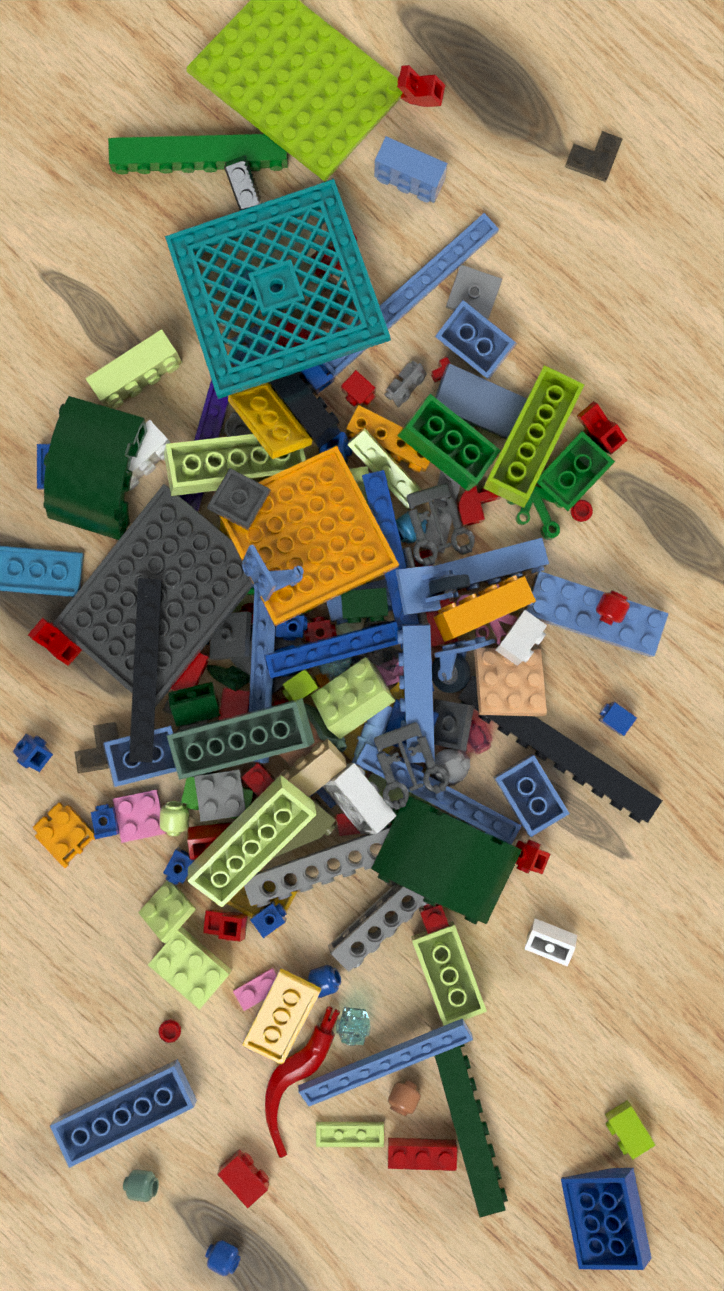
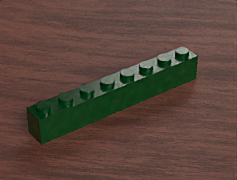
[435,1044,508,1218]

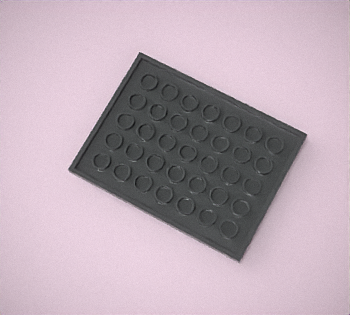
[53,484,253,707]

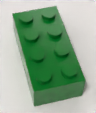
[397,394,501,491]

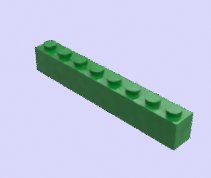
[108,134,288,175]

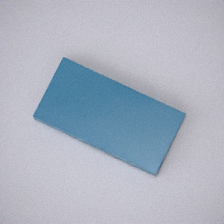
[0,546,84,597]

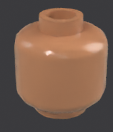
[388,1080,421,1117]

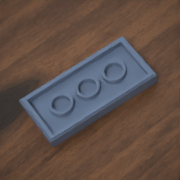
[435,363,527,439]

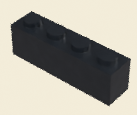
[268,372,341,448]

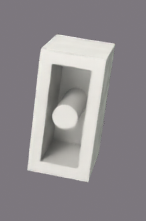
[496,610,547,666]
[525,919,577,966]

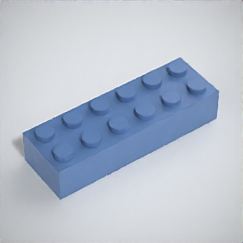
[524,571,669,657]
[50,1059,197,1168]

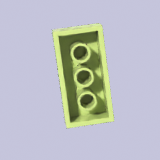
[85,329,182,409]
[411,921,487,1026]

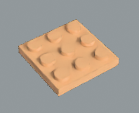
[474,648,547,716]

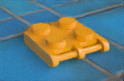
[33,802,96,868]

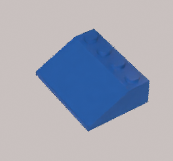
[561,1168,652,1270]

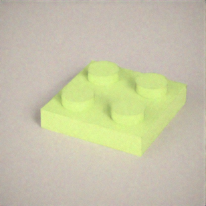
[138,880,196,943]

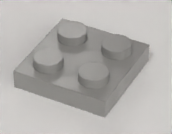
[194,770,246,822]

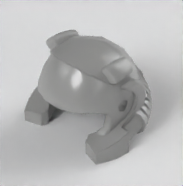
[424,748,470,785]

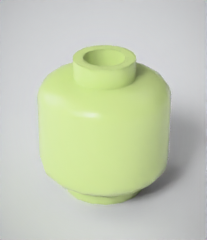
[160,801,189,836]

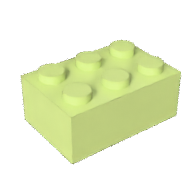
[311,657,395,739]
[148,926,231,1010]

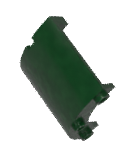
[43,396,148,540]
[371,796,522,925]

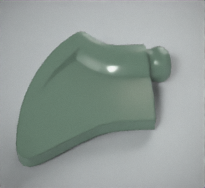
[304,703,347,752]

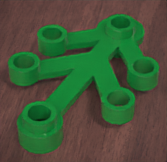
[506,472,563,540]

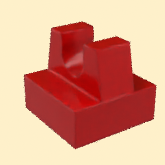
[431,357,451,383]

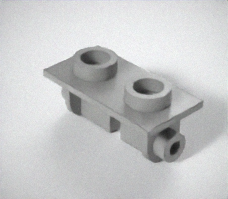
[384,361,427,408]

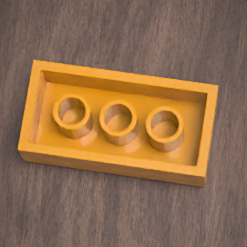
[433,575,536,642]

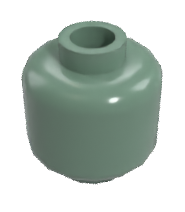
[123,1169,159,1202]

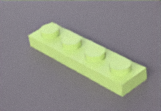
[347,428,422,509]

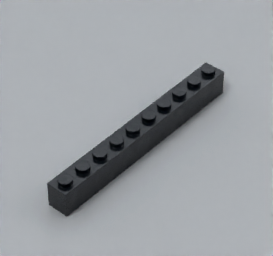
[457,676,663,824]

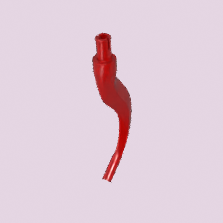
[265,1006,340,1158]

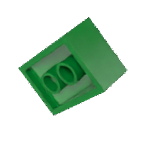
[537,431,615,511]

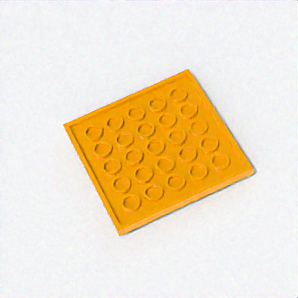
[219,446,399,626]

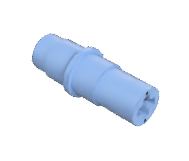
[352,706,393,771]

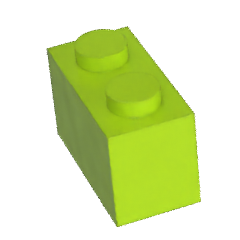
[282,669,319,701]
[605,1100,656,1160]

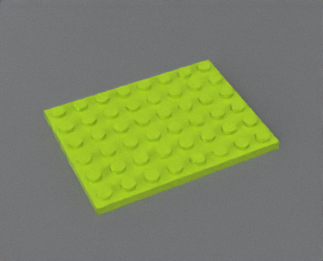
[187,0,403,182]

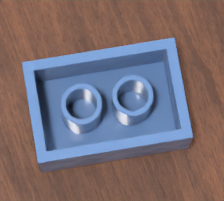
[374,136,448,203]
[435,300,517,379]
[103,726,177,787]
[493,754,570,837]

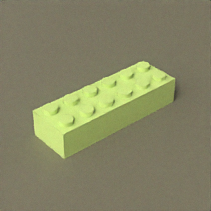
[164,434,306,496]
[187,775,316,907]

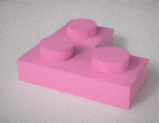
[233,967,277,1011]

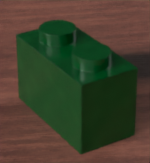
[341,588,388,623]
[168,682,221,727]

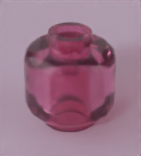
[466,720,493,755]

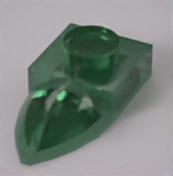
[206,665,250,692]

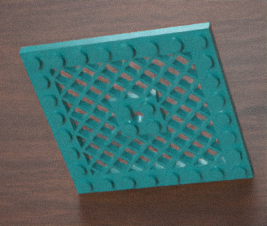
[165,179,391,399]

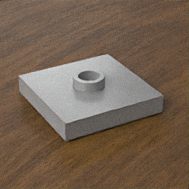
[446,265,502,319]

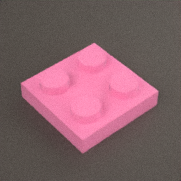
[113,789,167,843]

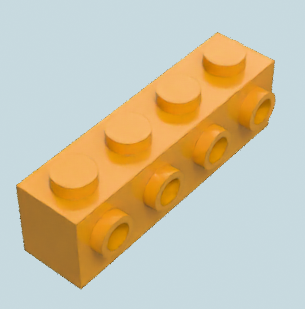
[346,405,430,473]

